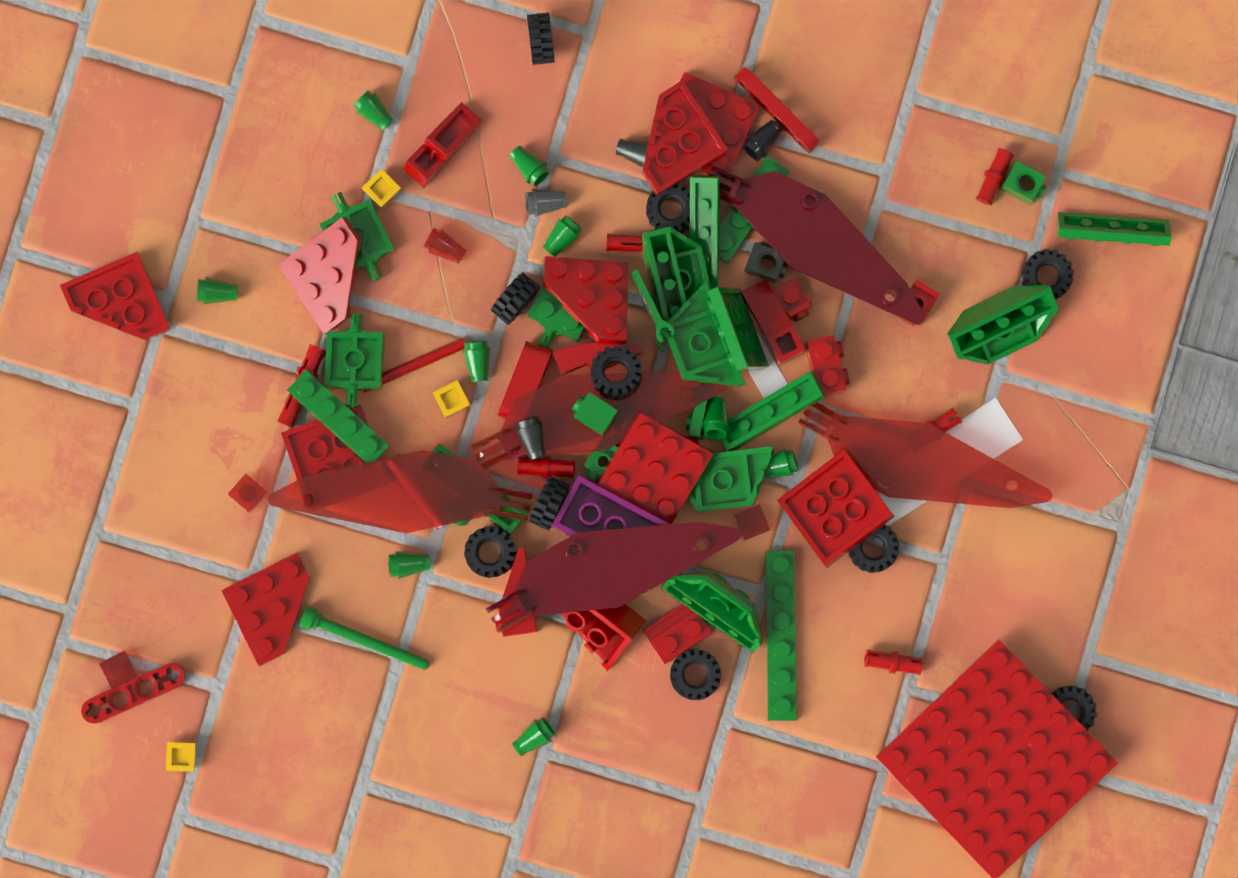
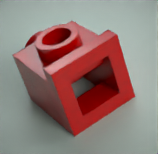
[900,279,940,326]

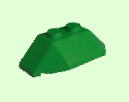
[642,226,711,336]
[947,285,1059,365]
[661,571,763,653]

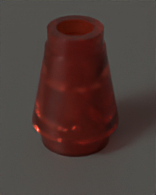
[423,228,467,264]

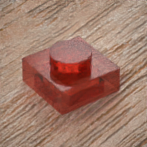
[228,473,268,513]
[733,504,770,541]
[99,651,138,689]

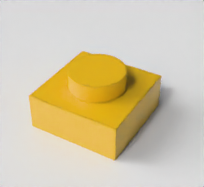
[362,168,402,209]
[433,380,470,418]
[166,742,197,772]

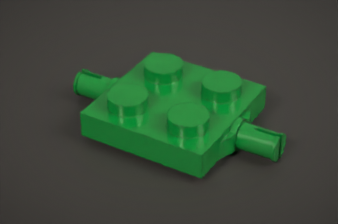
[319,192,395,282]
[527,285,584,349]
[324,313,384,408]

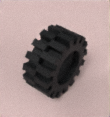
[527,12,555,65]
[646,183,690,232]
[1021,249,1074,300]
[491,272,540,325]
[591,345,642,400]
[528,475,570,531]
[848,525,900,573]
[464,526,516,578]
[670,649,721,700]
[1051,686,1097,731]

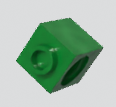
[1000,161,1047,205]
[572,392,618,436]

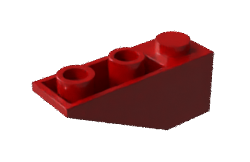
[741,279,806,366]

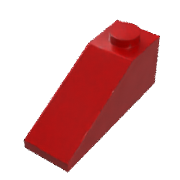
[494,548,537,637]

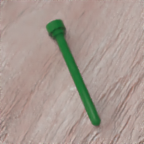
[299,605,430,670]

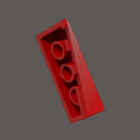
[560,604,647,672]

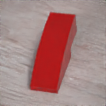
[403,102,482,188]
[553,342,644,376]

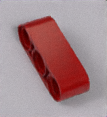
[498,341,553,423]

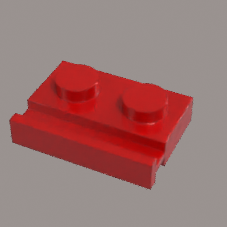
[642,604,712,664]

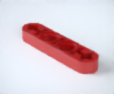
[734,67,820,153]
[81,663,186,724]

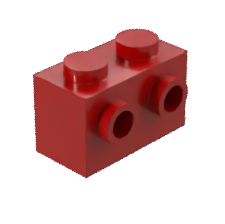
[805,335,850,397]

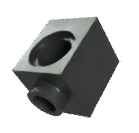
[744,242,788,284]

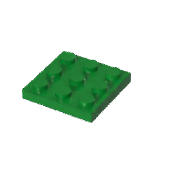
[707,287,769,371]

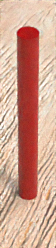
[363,338,465,393]

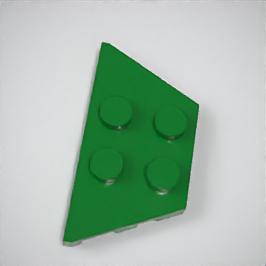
[664,282,745,387]
[689,446,774,512]

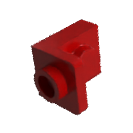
[773,277,813,322]

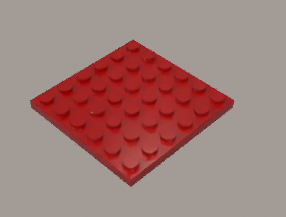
[876,639,1118,878]

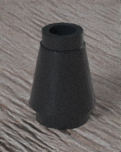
[743,120,783,161]

